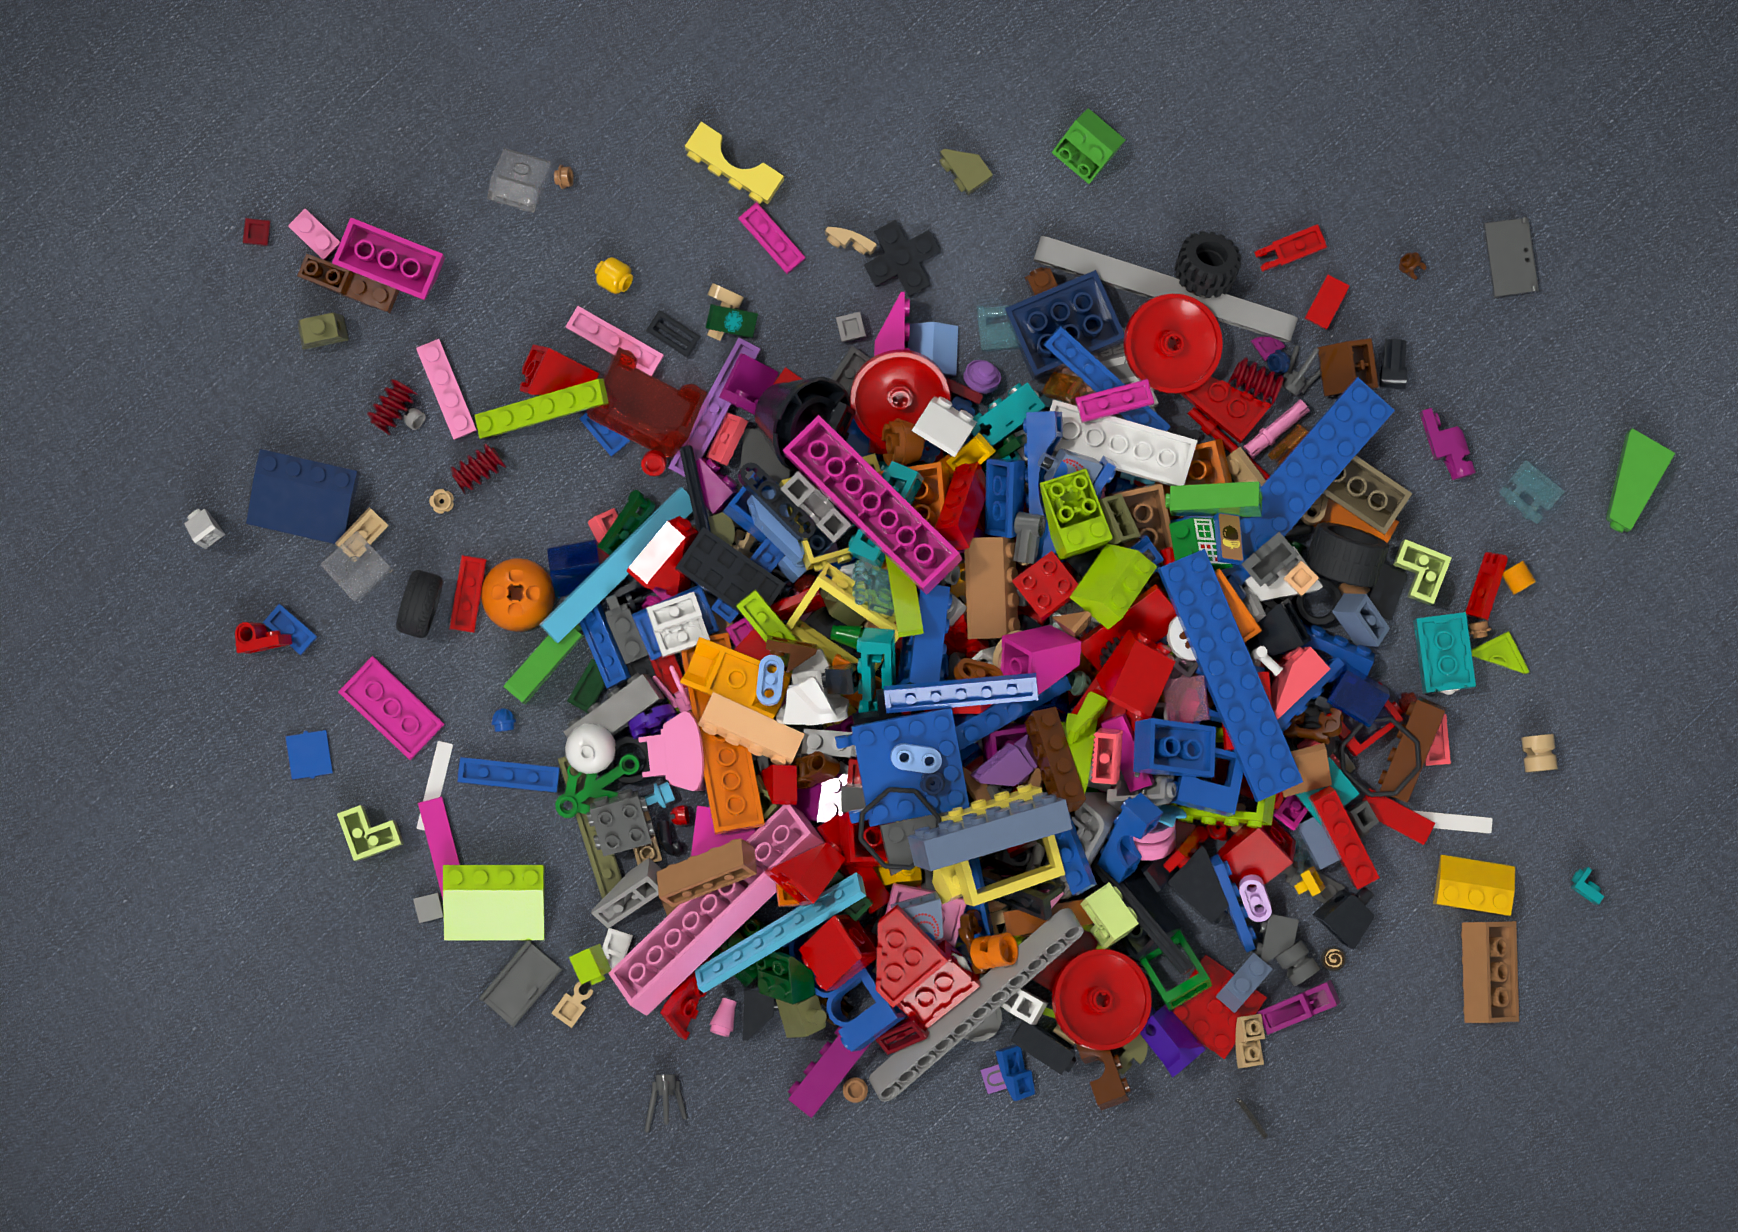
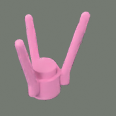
[652,655,691,713]

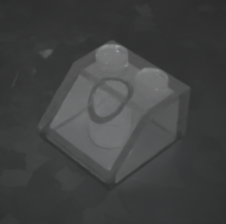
[487,148,551,213]
[320,531,393,603]

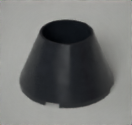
[755,377,851,473]

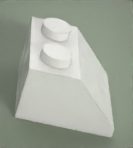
[912,396,977,457]

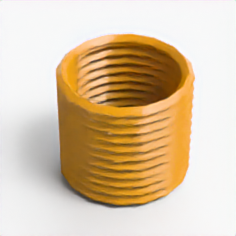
[1502,561,1536,595]

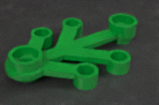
[555,754,640,818]

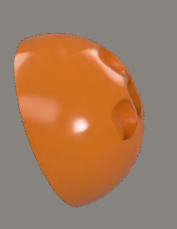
[481,558,555,632]

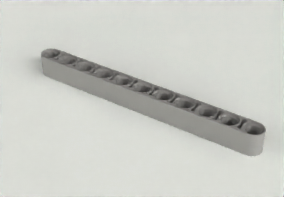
[1033,236,1298,342]
[869,908,1084,1102]

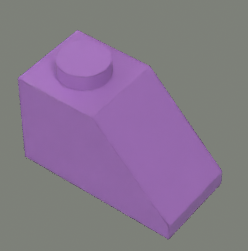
[971,743,1033,786]

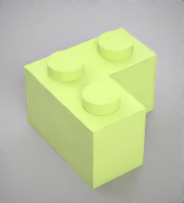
[1393,539,1452,606]
[337,805,404,861]
[1080,883,1139,949]

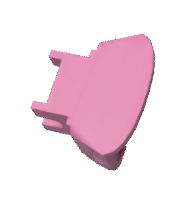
[639,711,706,791]

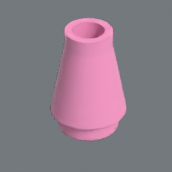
[709,998,737,1037]

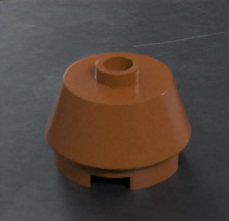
[882,418,924,466]

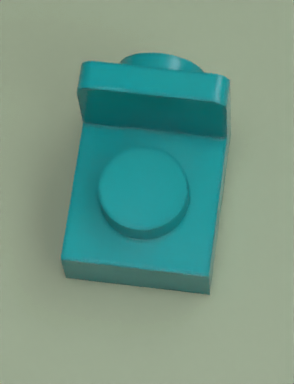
[1570,867,1605,905]

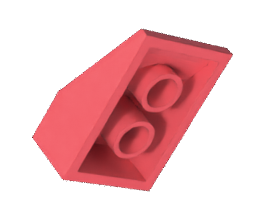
[1270,647,1330,720]

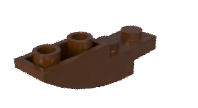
[297,253,399,314]

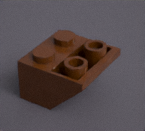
[1318,338,1378,397]

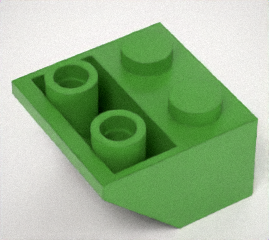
[1051,108,1126,184]

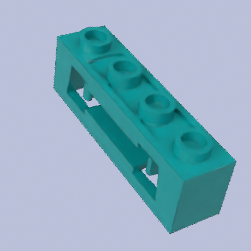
[848,461,924,568]
[857,628,896,713]

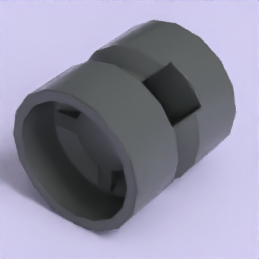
[1275,940,1321,986]

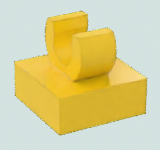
[1294,866,1326,897]

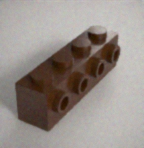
[1378,697,1447,803]
[1025,707,1086,812]

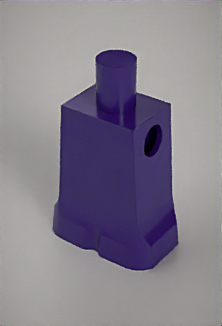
[1140,1005,1206,1078]

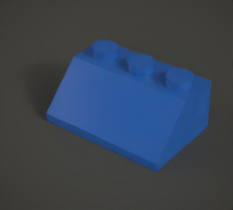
[985,459,1026,538]

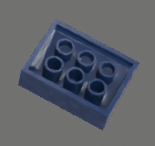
[1005,270,1124,381]
[246,449,360,544]

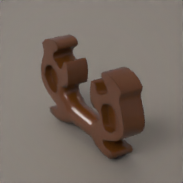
[1283,708,1344,744]
[958,909,992,975]

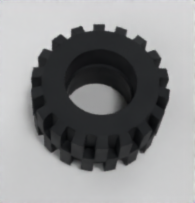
[1174,231,1242,298]

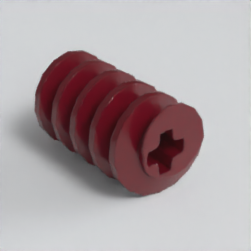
[1228,357,1284,405]
[367,379,418,436]
[450,444,506,495]

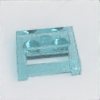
[976,305,1019,351]

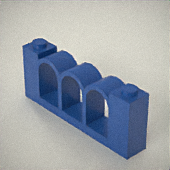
[1171,665,1265,817]
[783,906,907,1052]

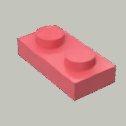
[706,413,748,466]
[1424,714,1451,766]

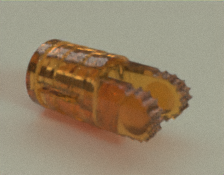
[1268,424,1308,466]

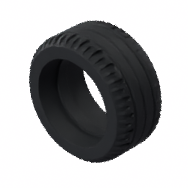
[396,570,443,638]

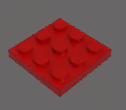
[1171,954,1267,1059]

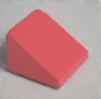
[588,508,618,543]

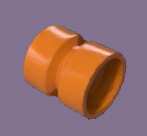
[970,932,1018,970]

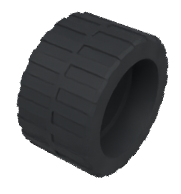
[1305,522,1389,587]

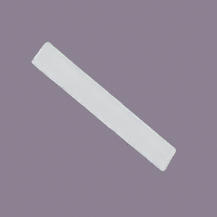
[417,741,453,831]
[1414,811,1492,833]

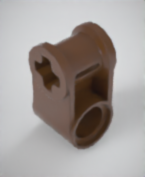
[792,751,840,789]

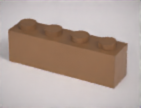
[657,838,757,907]

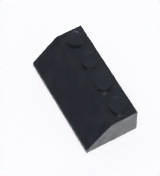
[1086,866,1181,962]

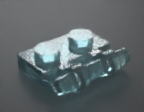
[1499,460,1565,524]
[852,560,894,616]

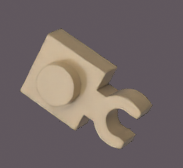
[551,982,593,1028]

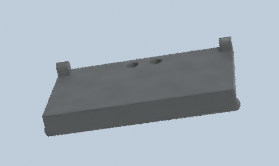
[1484,217,1539,298]
[479,940,562,1027]

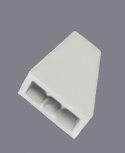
[1243,546,1323,602]

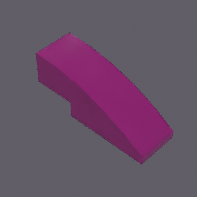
[1258,980,1341,1035]

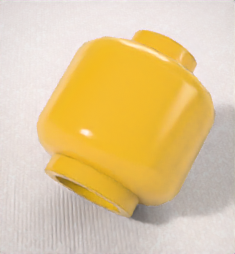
[595,257,633,294]

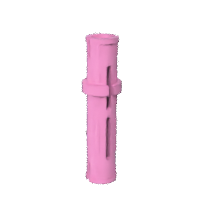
[1243,399,1310,459]

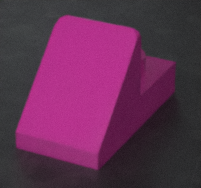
[1273,795,1308,831]

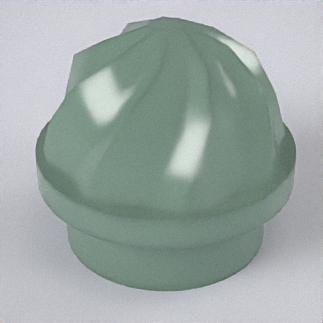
[1067,671,1091,696]

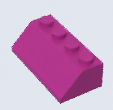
[332,218,445,300]

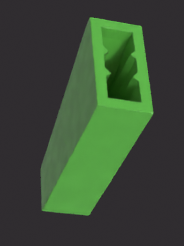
[1606,428,1675,533]
[1165,482,1263,517]
[503,625,583,705]

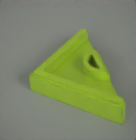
[1471,631,1529,674]

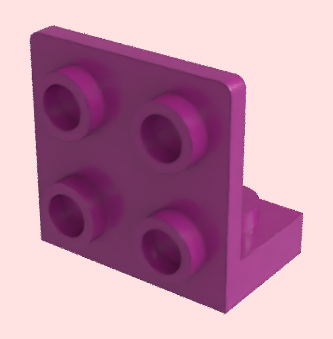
[719,353,778,416]

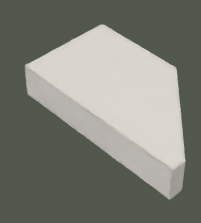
[602,928,633,969]

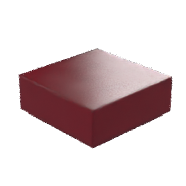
[243,218,271,246]

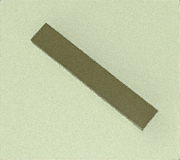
[558,756,622,899]

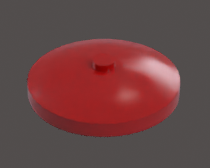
[1124,293,1223,393]
[850,349,950,446]
[1052,949,1151,1051]

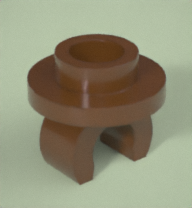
[1399,252,1426,280]

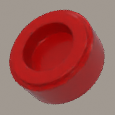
[641,450,667,476]

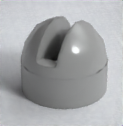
[403,408,426,430]

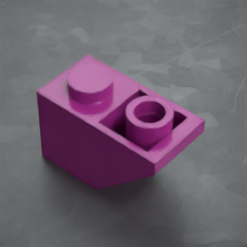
[696,458,739,514]

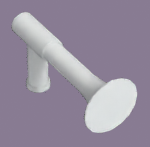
[1247,646,1283,676]

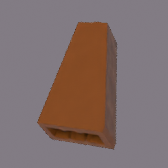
[1003,899,1095,939]

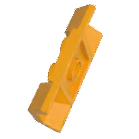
[680,637,792,720]

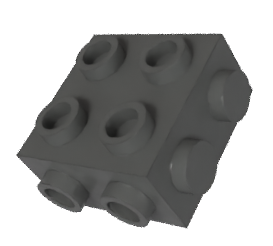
[586,789,655,856]

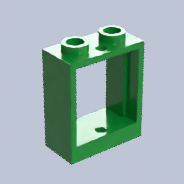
[1139,930,1212,1011]

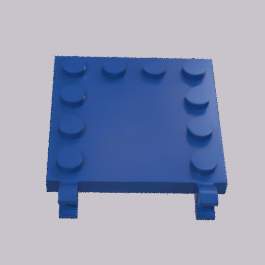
[835,708,970,827]

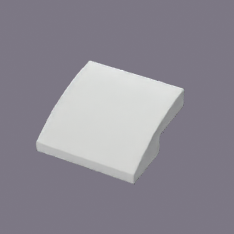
[646,592,710,658]

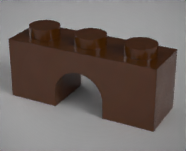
[1076,1043,1131,1111]

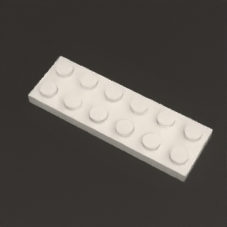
[1050,400,1197,486]

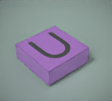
[980,1064,1007,1094]

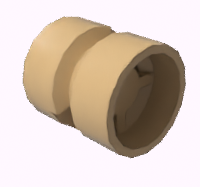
[1521,734,1558,772]

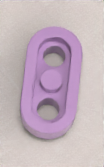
[1239,875,1272,922]

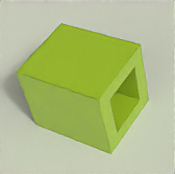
[569,944,612,985]

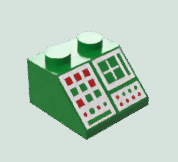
[1169,518,1233,571]

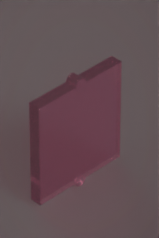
[1164,675,1210,723]

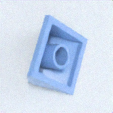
[908,322,958,376]

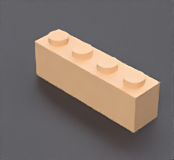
[698,692,805,765]

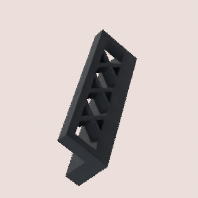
[980,856,1063,921]

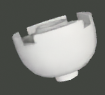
[565,724,616,774]

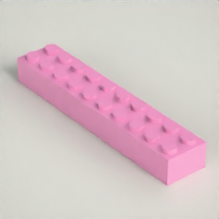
[608,804,825,1016]

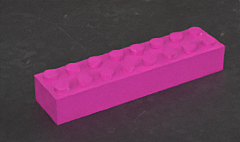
[783,415,963,595]

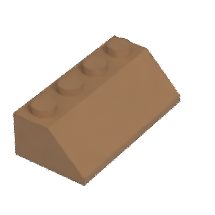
[965,537,1020,640]
[1461,921,1519,1023]

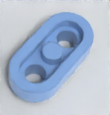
[756,655,785,706]
[890,743,942,773]

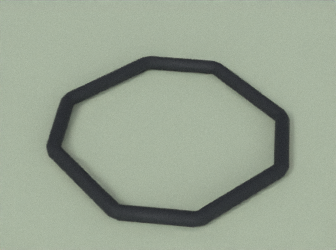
[1339,716,1421,797]
[858,787,941,870]

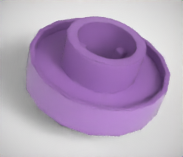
[964,360,1001,394]

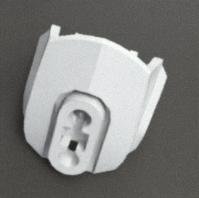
[776,648,849,725]

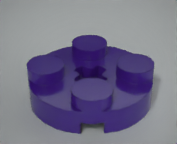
[628,704,677,739]

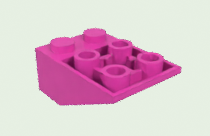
[874,292,910,356]

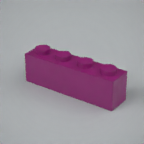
[788,1026,871,1118]

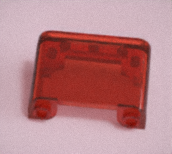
[587,347,707,457]

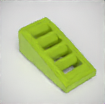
[1067,692,1108,745]

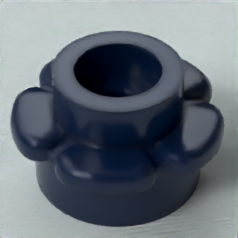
[1267,349,1290,374]
[920,771,945,796]

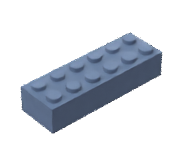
[907,792,1073,871]

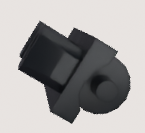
[604,574,651,613]

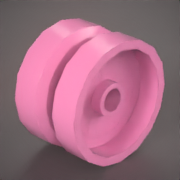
[1133,804,1176,861]

